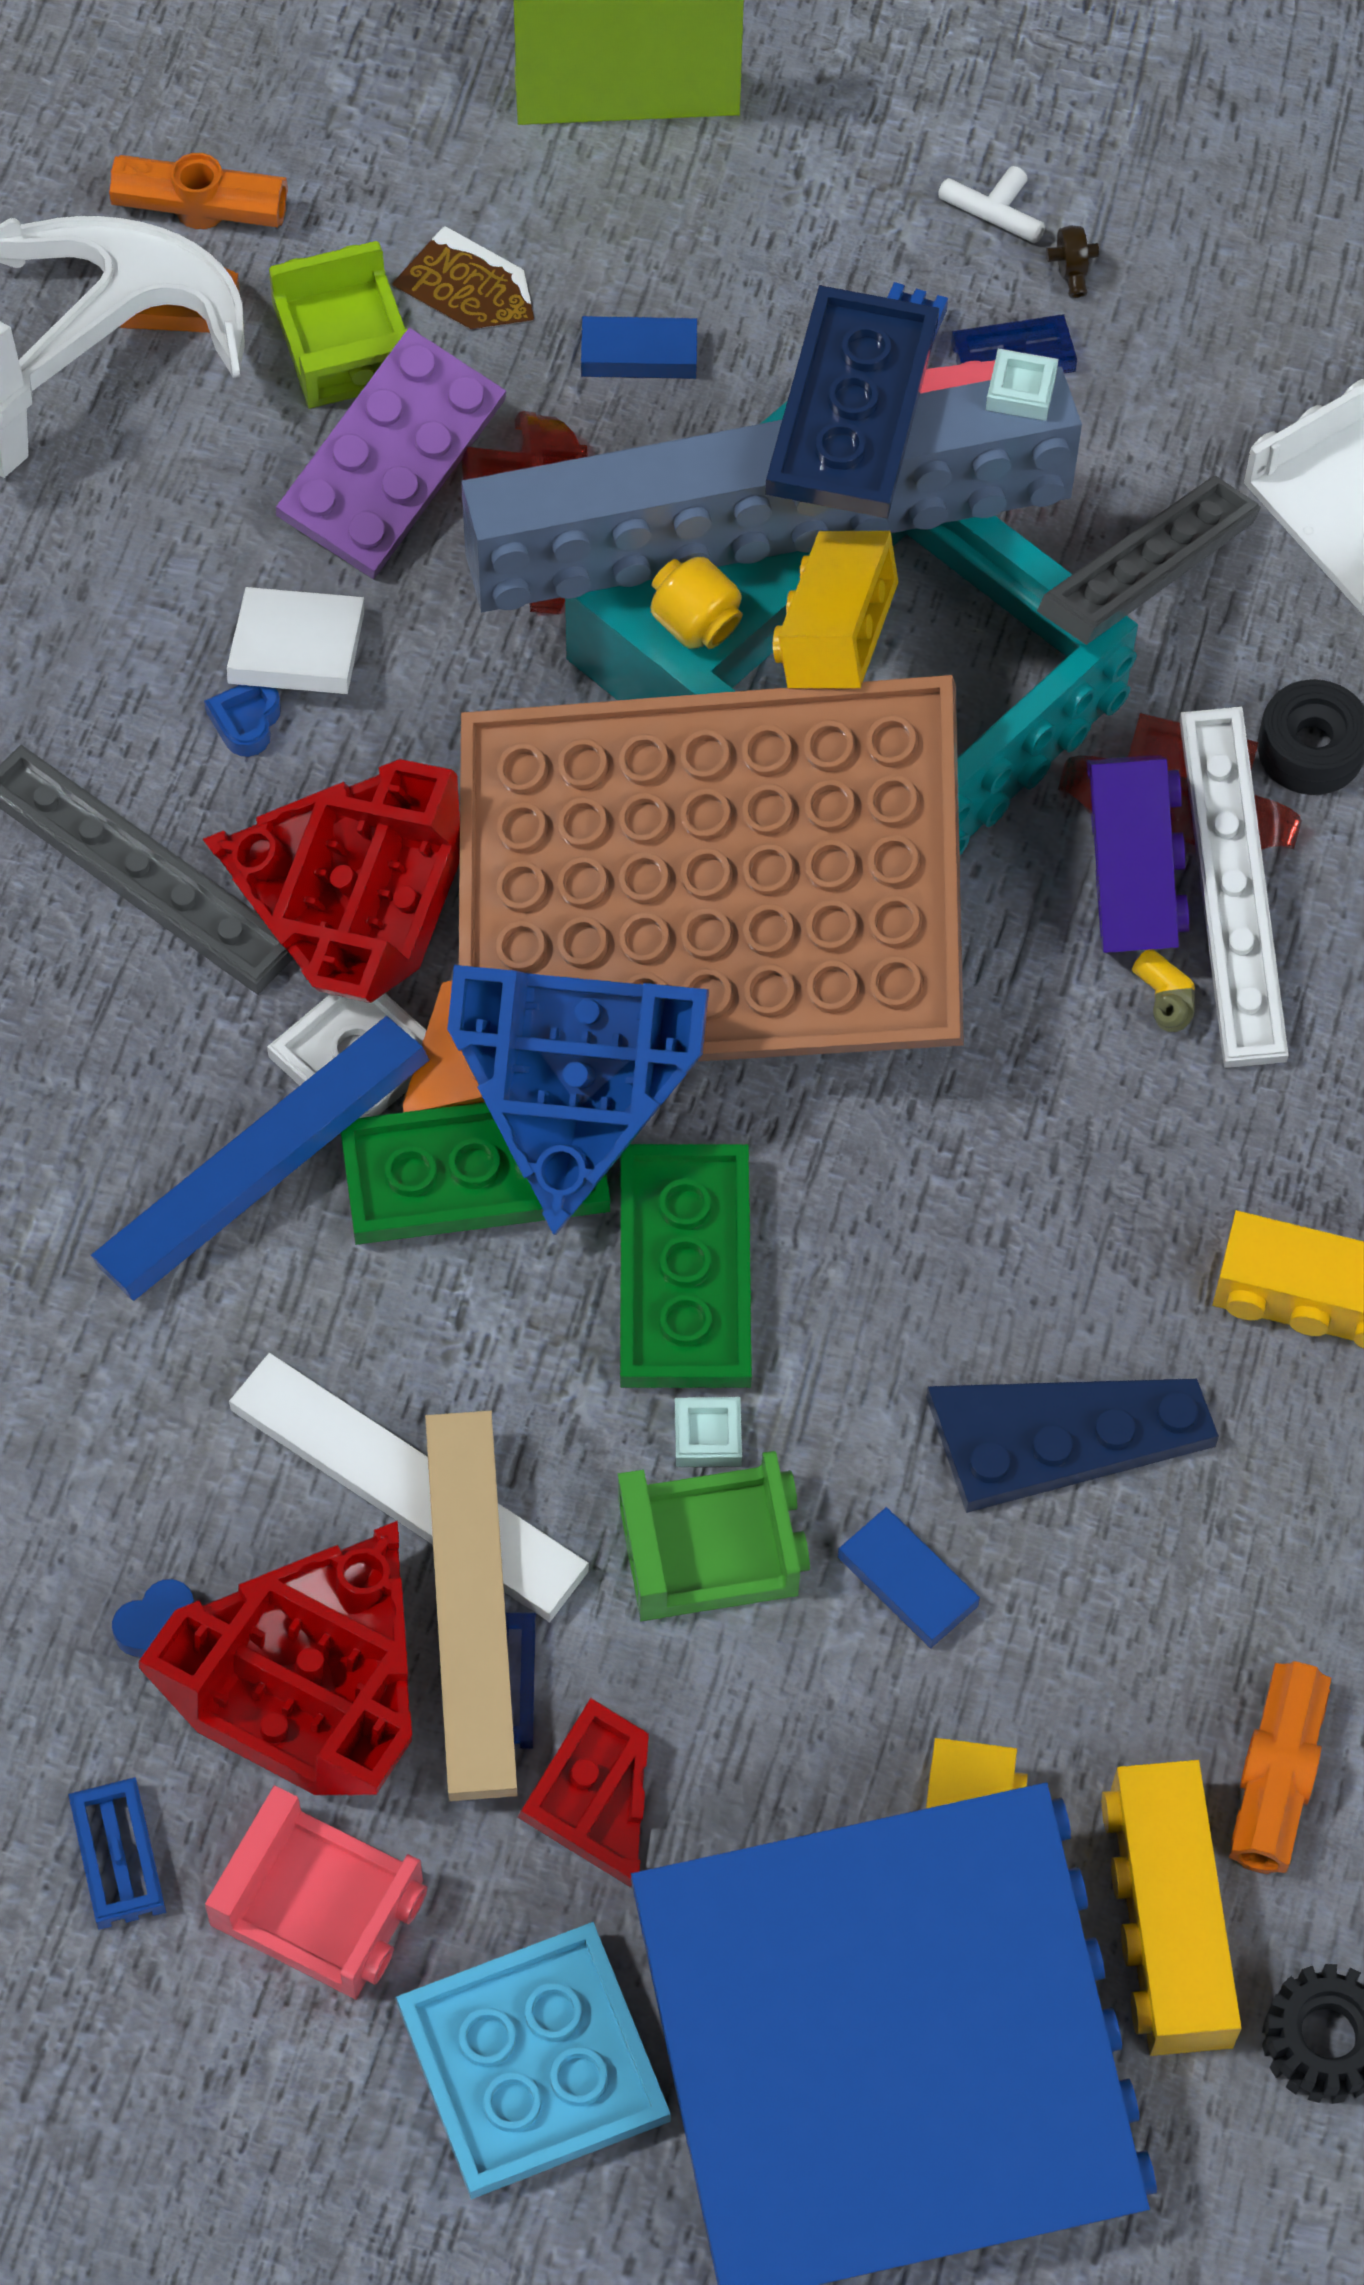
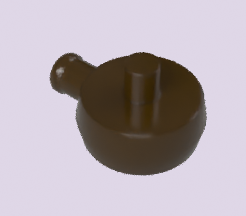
[1046,225,1099,298]

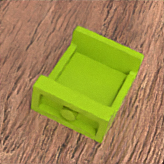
[269,241,407,409]

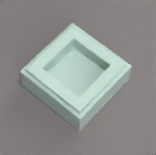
[986,348,1059,421]
[675,1397,742,1467]

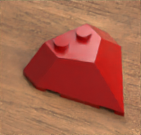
[203,759,460,1003]
[139,1520,412,1795]

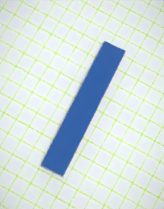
[91,1016,429,1301]

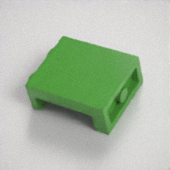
[618,1451,810,1622]

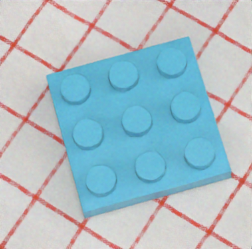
[396,1922,671,2200]

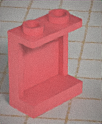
[205,1785,427,2000]

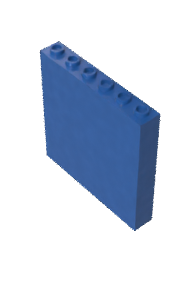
[631,1782,1157,2285]

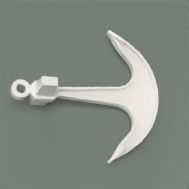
[0,216,245,478]

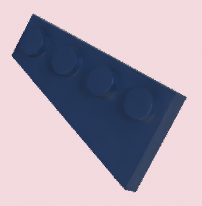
[926,1379,1219,1513]

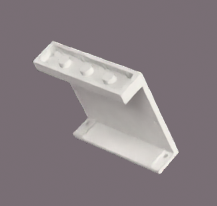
[1244,379,1364,616]

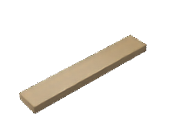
[425,1411,518,1801]

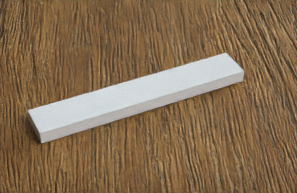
[1180,707,1289,1068]
[229,1353,589,1622]

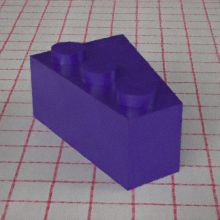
[1087,755,1189,953]

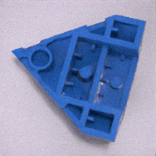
[447,965,709,1235]

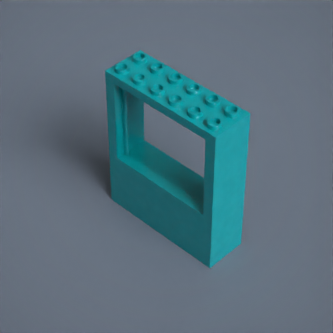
[565,400,1138,855]

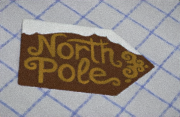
[392,226,534,330]

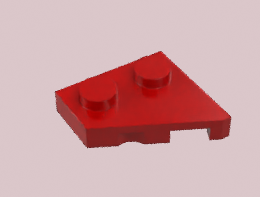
[517,1698,649,1887]

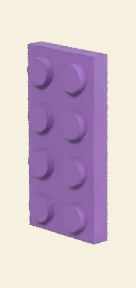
[276,327,506,580]

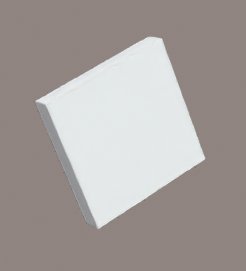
[227,587,364,694]
[267,993,427,1118]

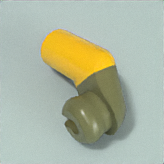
[1131,949,1195,1032]

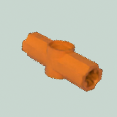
[109,153,288,229]
[1229,1661,1332,1874]

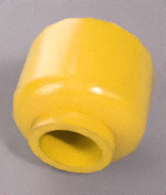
[650,557,743,649]

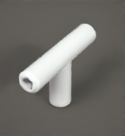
[938,166,1045,243]

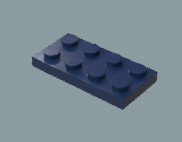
[765,285,939,519]

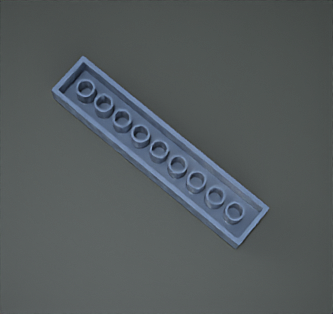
[461,367,1082,613]

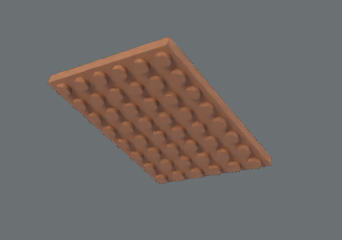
[459,675,964,1062]

